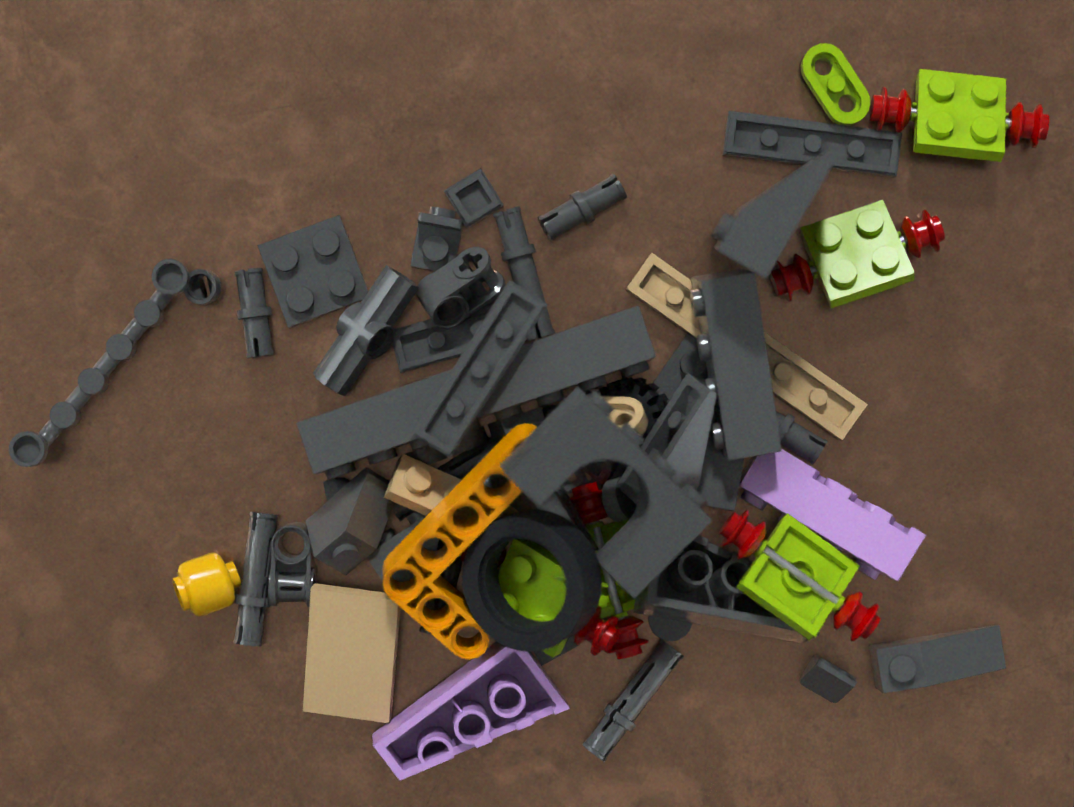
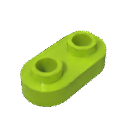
[801,43,870,126]

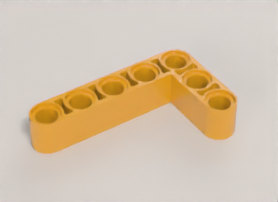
[382,423,537,660]

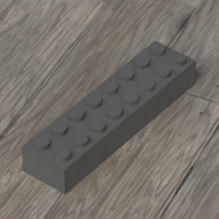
[296,305,656,480]

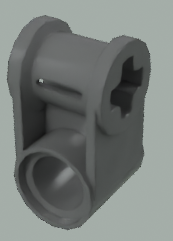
[416,247,506,329]
[268,521,316,607]

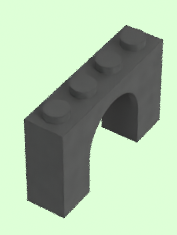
[500,387,712,598]

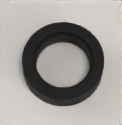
[462,509,602,652]

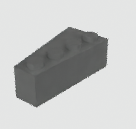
[690,269,782,460]
[633,534,820,643]

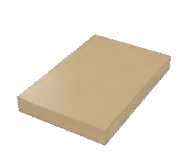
[303,583,400,723]

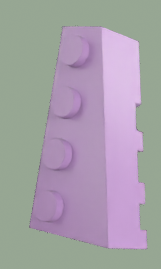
[739,449,926,581]
[372,641,570,781]

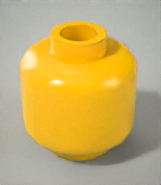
[172,552,241,617]

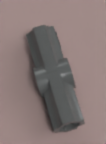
[313,265,419,396]

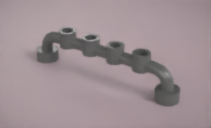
[9,259,190,467]

